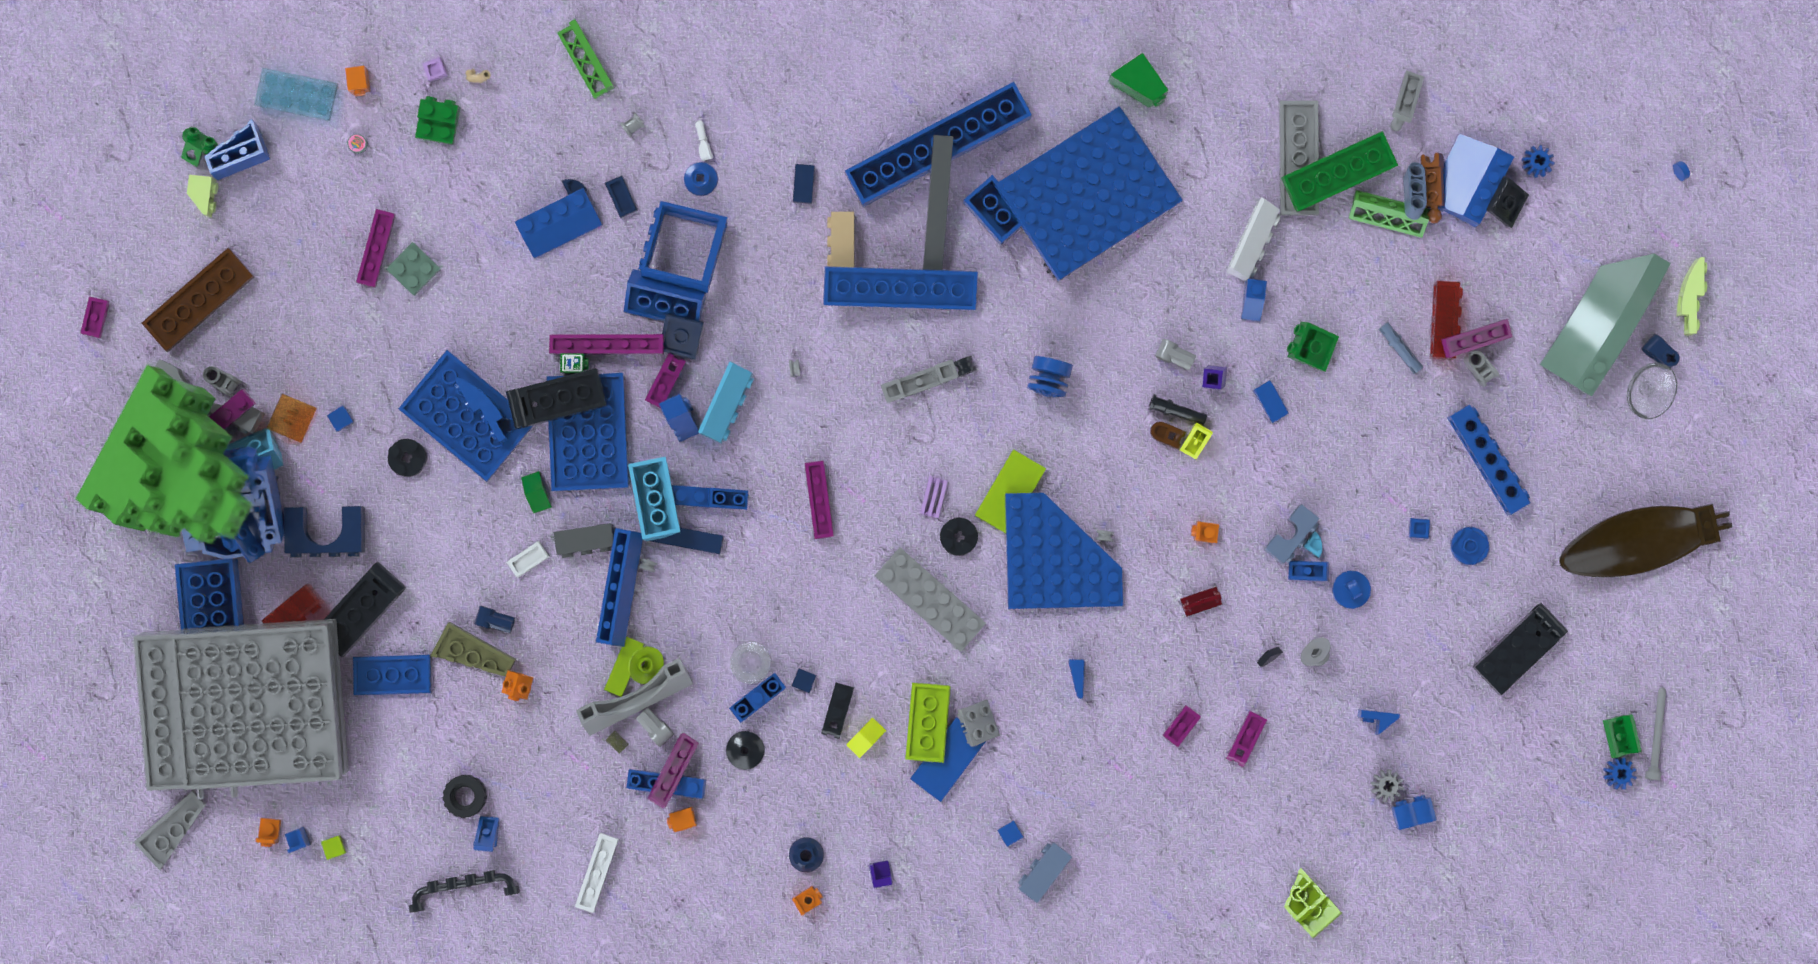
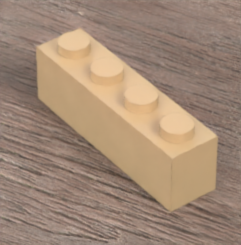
[827,212,854,267]

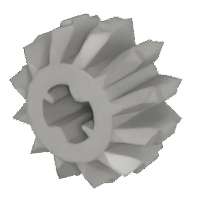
[1370,769,1404,802]

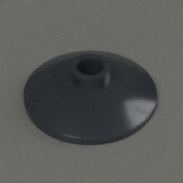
[726,731,764,770]

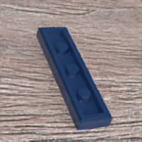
[650,528,723,554]

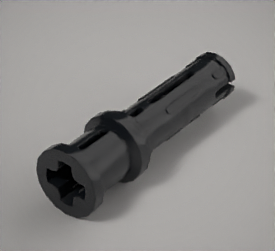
[1148,394,1207,426]

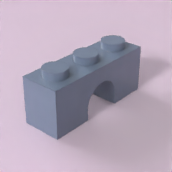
[1263,504,1320,564]

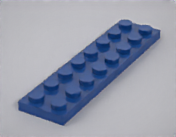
[823,266,978,310]

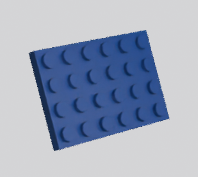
[398,350,533,482]
[546,373,629,491]

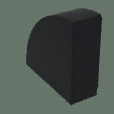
[1257,647,1283,667]

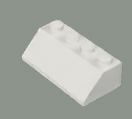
[1226,197,1281,281]

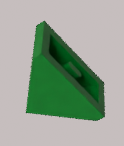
[521,471,552,514]

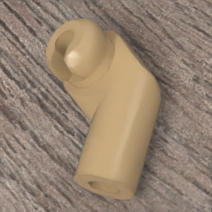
[465,69,491,83]

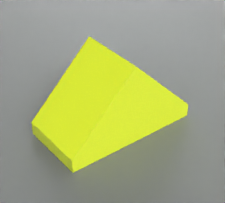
[1180,423,1213,459]
[846,717,886,758]

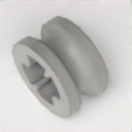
[789,359,800,377]
[1096,530,1114,542]
[638,558,657,572]

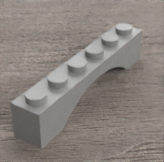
[155,359,265,434]
[576,658,693,736]

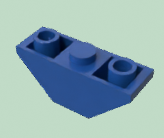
[729,673,787,723]

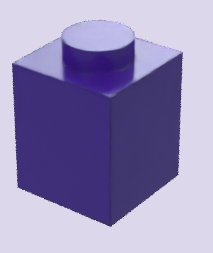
[1202,365,1227,390]

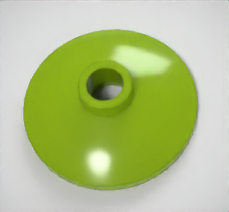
[628,646,664,684]

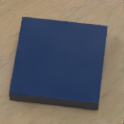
[662,313,704,360]

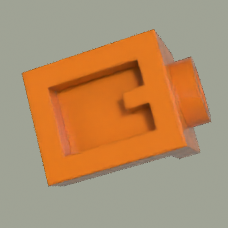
[1191,521,1219,543]
[255,817,281,847]

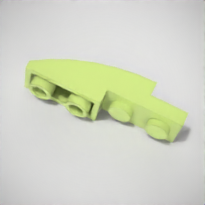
[1676,257,1707,335]

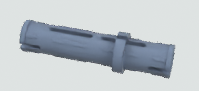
[1378,322,1424,374]

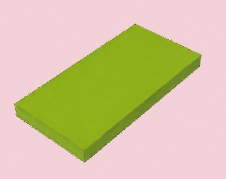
[975,449,1046,534]
[905,683,951,763]

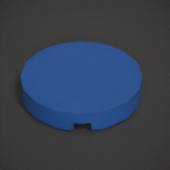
[1450,527,1489,565]

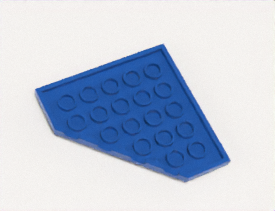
[1005,493,1123,609]

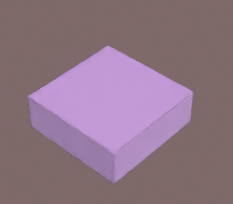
[422,57,447,82]

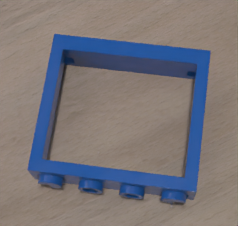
[638,201,728,293]

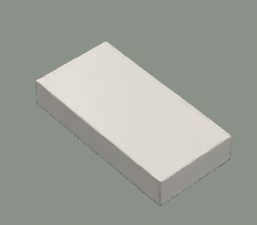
[507,541,550,578]

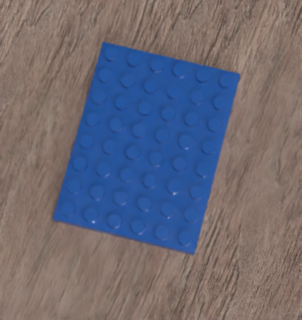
[994,106,1183,281]

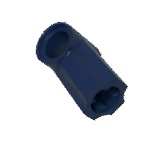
[474,606,516,633]

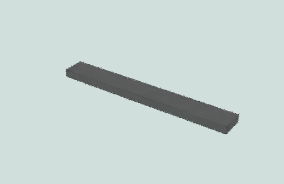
[923,135,953,270]

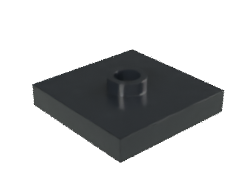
[1486,176,1529,228]

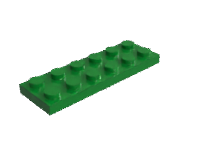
[1281,131,1398,212]

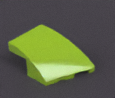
[1284,868,1342,939]

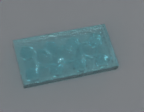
[254,68,338,121]

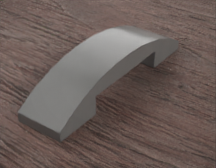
[880,359,959,403]

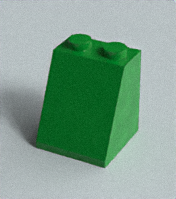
[1108,53,1169,108]

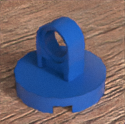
[1332,571,1371,609]

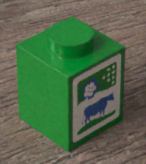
[560,353,589,374]

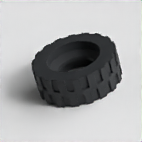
[442,775,487,818]

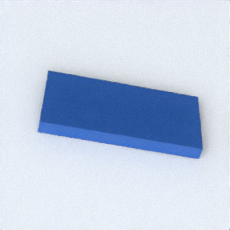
[353,655,432,695]
[910,717,986,802]

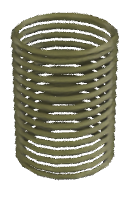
[605,731,629,754]

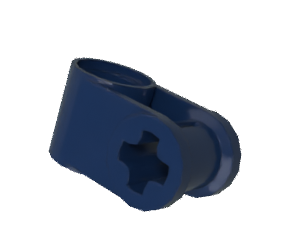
[1641,334,1680,369]

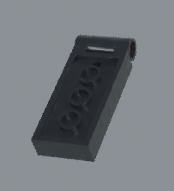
[506,368,608,429]
[324,561,406,657]
[1472,603,1568,695]

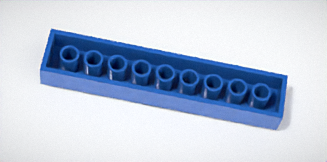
[845,82,1032,207]

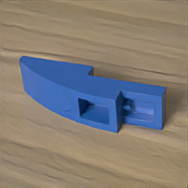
[454,377,508,443]
[672,485,748,510]
[626,769,706,799]

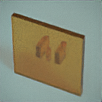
[266,393,317,443]

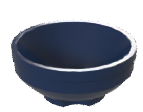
[789,837,824,872]

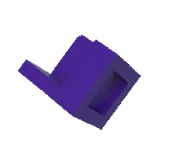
[869,860,893,888]

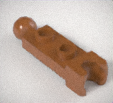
[1421,153,1444,223]

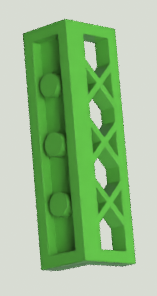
[557,19,614,99]
[1348,190,1430,238]

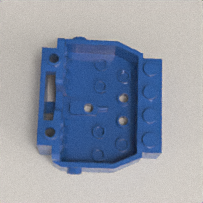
[181,447,284,559]

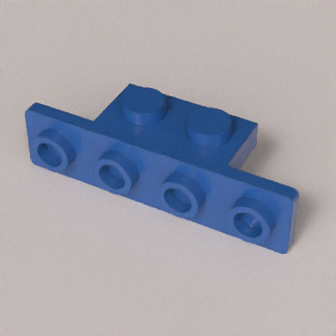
[218,521,265,563]

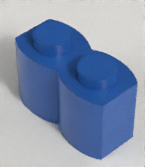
[1391,794,1437,830]

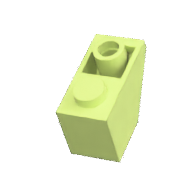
[187,174,218,218]

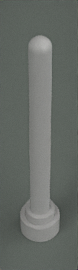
[1645,688,1666,781]

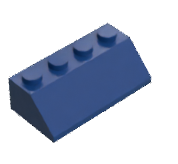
[515,188,602,259]
[623,269,706,322]

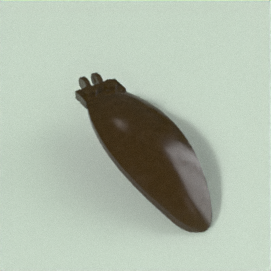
[1559,504,1733,577]

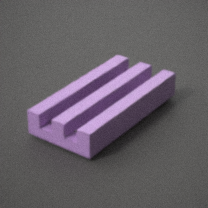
[920,476,948,518]

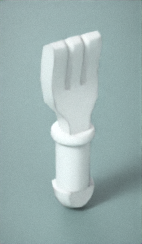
[695,120,713,162]

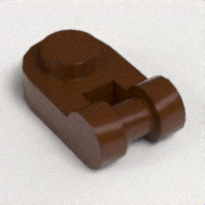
[1150,422,1186,450]

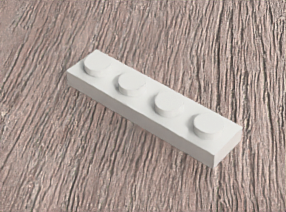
[575,833,619,913]

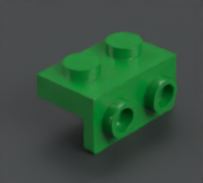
[1603,714,1641,758]

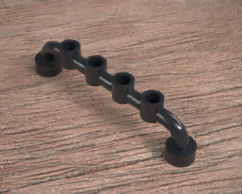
[408,870,520,913]

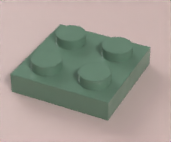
[386,242,441,296]

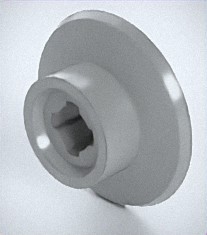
[1301,637,1331,666]

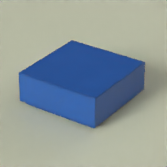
[327,405,354,432]
[1409,518,1430,539]
[997,820,1023,847]

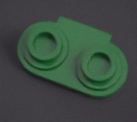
[181,127,218,167]

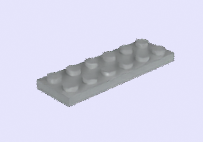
[1279,101,1319,216]
[875,547,986,652]

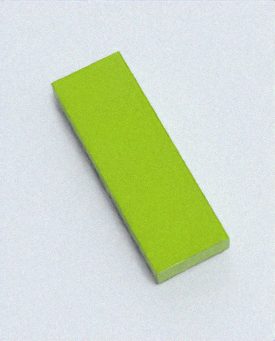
[604,636,644,697]

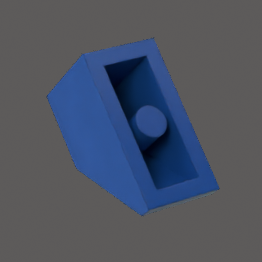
[1241,279,1267,321]

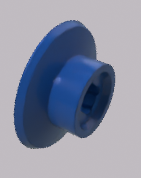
[684,162,718,196]

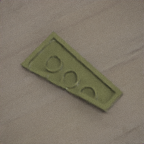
[430,622,516,677]

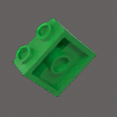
[415,96,460,145]
[1287,322,1339,372]

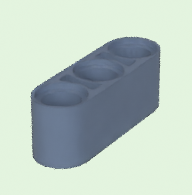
[1403,162,1427,220]

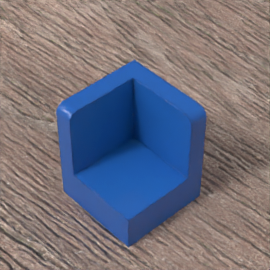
[284,827,311,853]

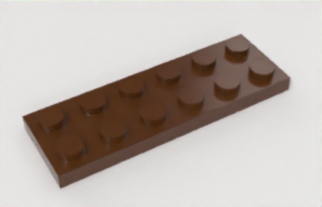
[141,248,254,352]

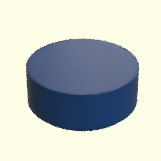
[1673,161,1690,181]

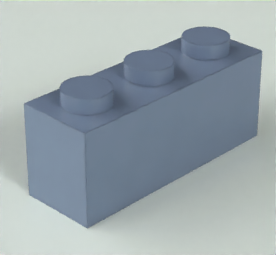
[1018,842,1072,903]

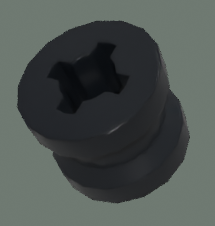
[954,356,977,377]

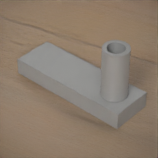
[1390,70,1424,131]

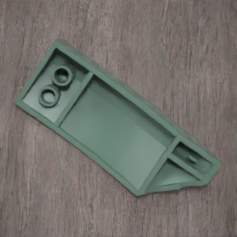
[1540,253,1671,397]

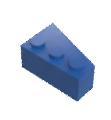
[205,119,271,181]
[659,394,699,442]

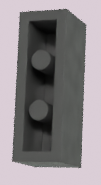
[553,523,614,558]

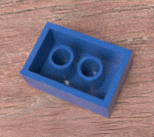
[963,175,1022,246]

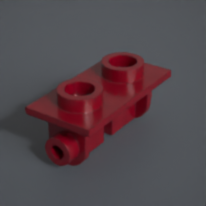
[1180,587,1223,617]

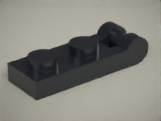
[821,682,854,739]

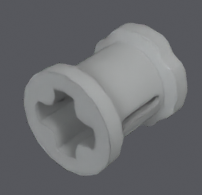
[620,113,645,137]

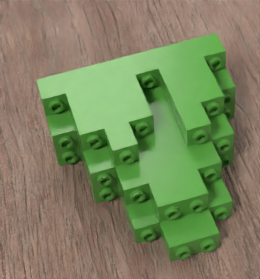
[75,365,253,544]

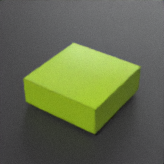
[321,835,346,860]

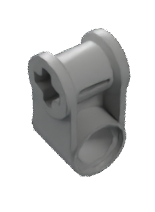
[1464,351,1499,387]
[203,366,242,398]

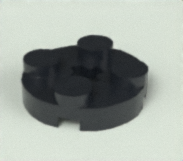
[387,439,427,477]
[940,517,978,556]

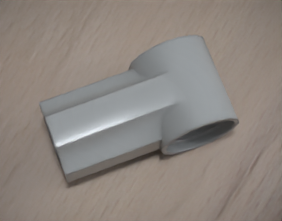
[1155,339,1196,371]
[636,707,674,747]

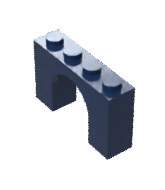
[284,506,365,558]

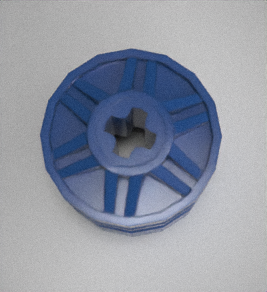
[1027,356,1073,398]

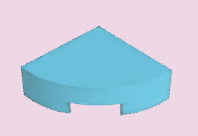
[1303,531,1322,558]

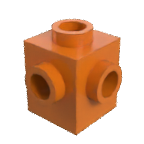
[501,670,534,701]

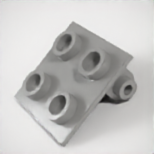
[957,699,1000,747]

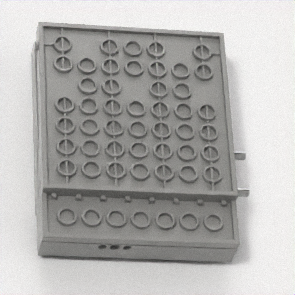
[133,619,349,800]

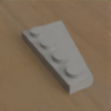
[133,790,206,870]

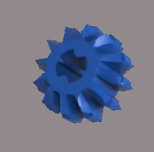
[1521,145,1555,178]
[1603,757,1636,790]

